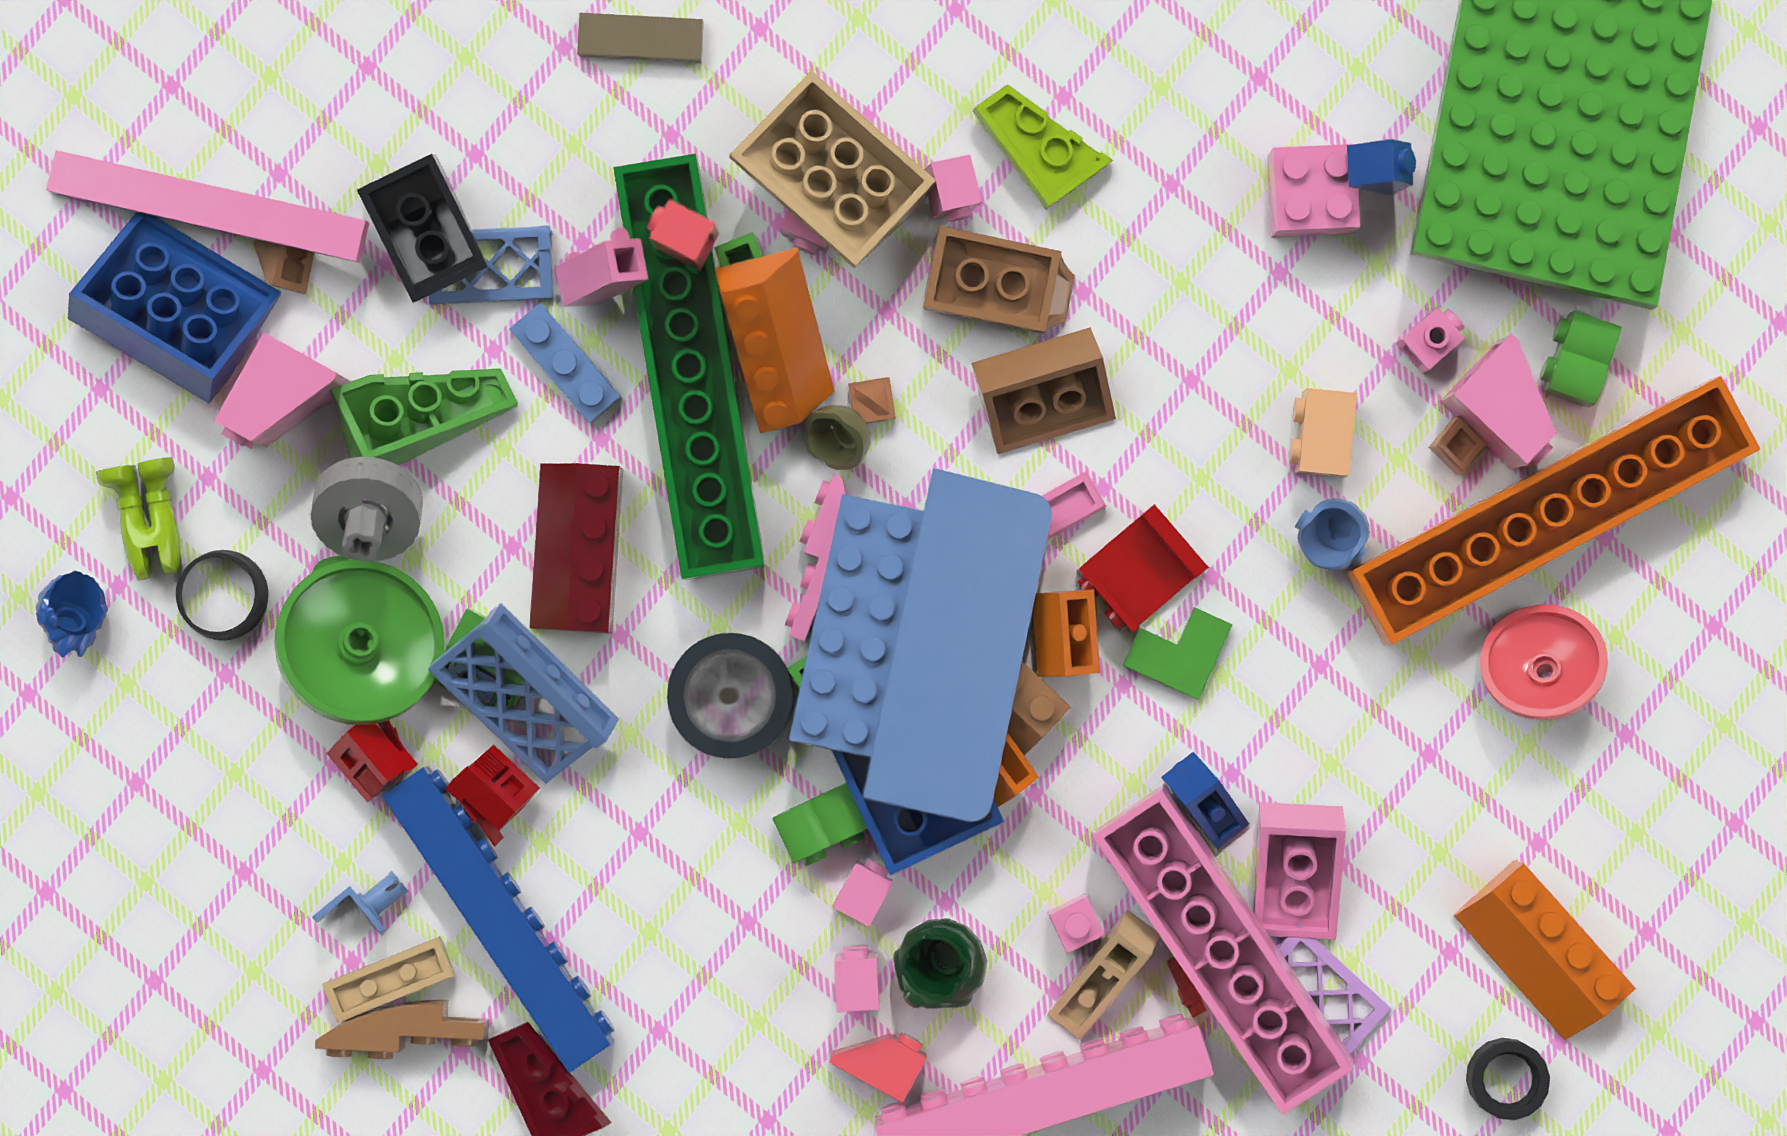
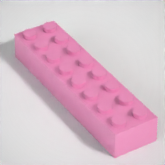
[1092,783,1353,1115]
[875,1014,1214,1136]

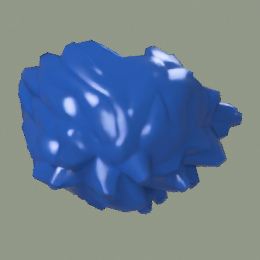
[36,570,108,658]

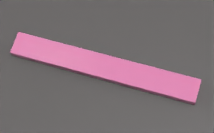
[46,150,370,263]

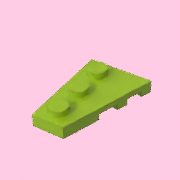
[972,84,1113,210]

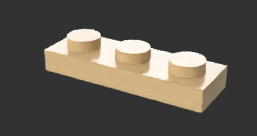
[322,936,456,1023]

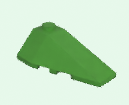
[331,368,518,466]

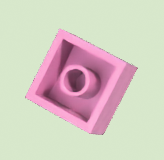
[1267,144,1360,237]

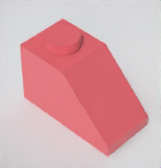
[829,1032,927,1103]

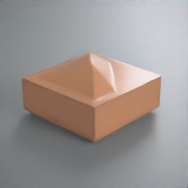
[848,377,896,423]
[1428,416,1488,475]

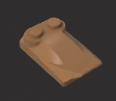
[922,226,1075,333]

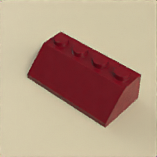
[529,463,623,634]

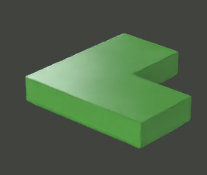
[1122,607,1233,700]

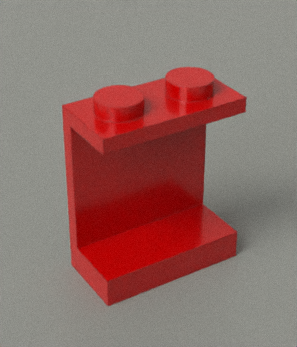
[1076,504,1209,633]

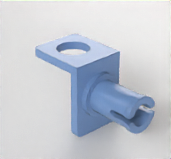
[312,871,409,935]

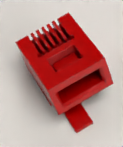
[326,720,418,803]
[445,745,540,847]

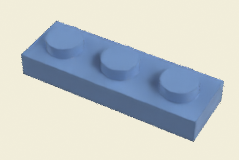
[509,302,622,424]

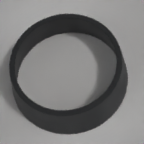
[176,550,268,640]

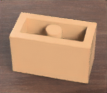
[1289,388,1357,478]

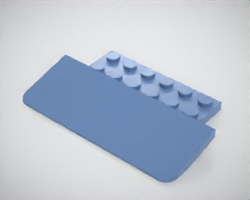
[789,468,1052,822]

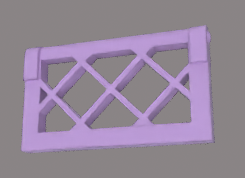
[1277,924,1391,1055]

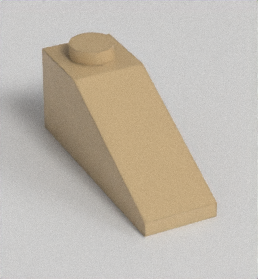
[1047,909,1160,1040]

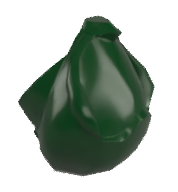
[893,918,987,1009]

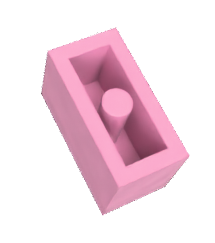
[834,945,880,1012]

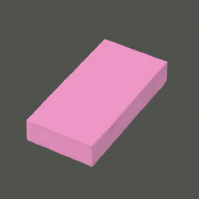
[1042,471,1106,540]

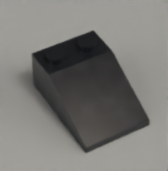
[357,153,488,303]

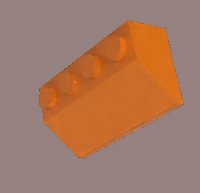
[716,248,835,434]
[1453,860,1636,1040]

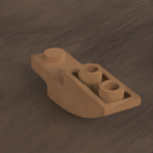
[315,1000,489,1059]

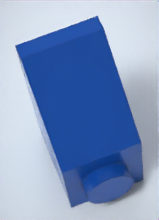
[1347,139,1416,195]
[1161,751,1250,850]

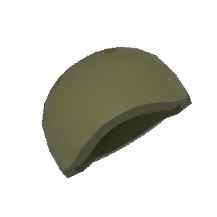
[804,405,871,470]

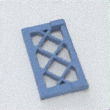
[429,225,554,304]

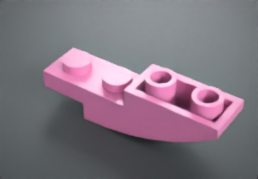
[785,474,846,642]

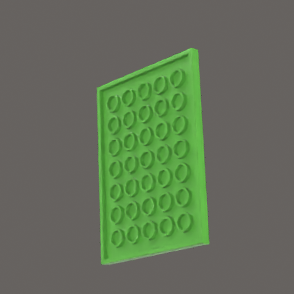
[1411,0,1712,310]

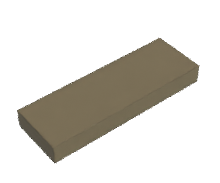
[577,12,704,63]

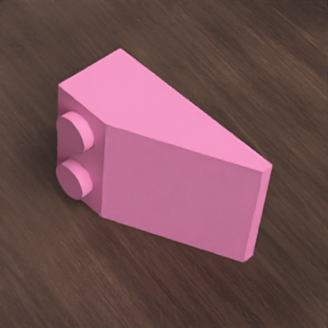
[1253,802,1346,940]

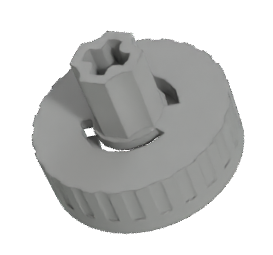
[310,457,423,562]

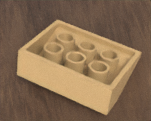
[729,70,936,269]

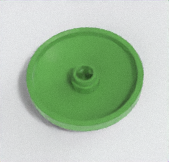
[274,560,444,725]

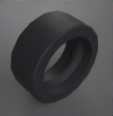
[1466,1038,1550,1120]

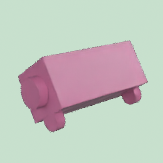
[555,227,648,307]

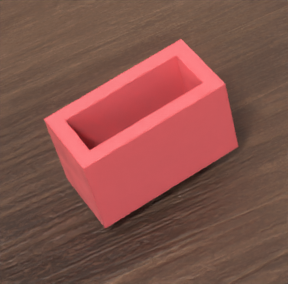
[647,199,719,271]

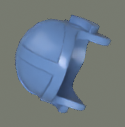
[1295,498,1370,570]

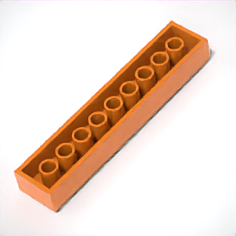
[1345,376,1761,646]

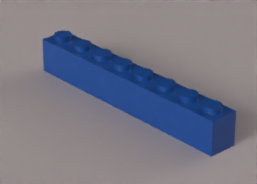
[381,766,615,1073]

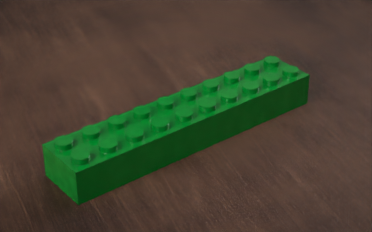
[613,153,766,581]

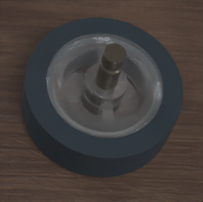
[667,633,794,759]

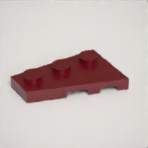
[488,1022,612,1136]

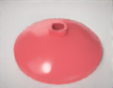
[1480,604,1608,720]

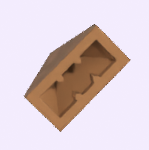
[253,239,314,294]

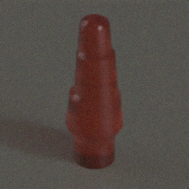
[1167,957,1207,1018]

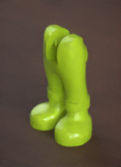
[96,457,181,581]

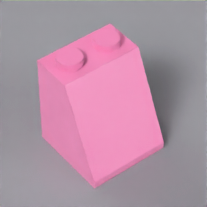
[214,332,351,449]
[1440,334,1557,469]

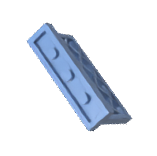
[428,603,619,784]

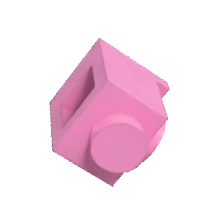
[1396,307,1465,374]

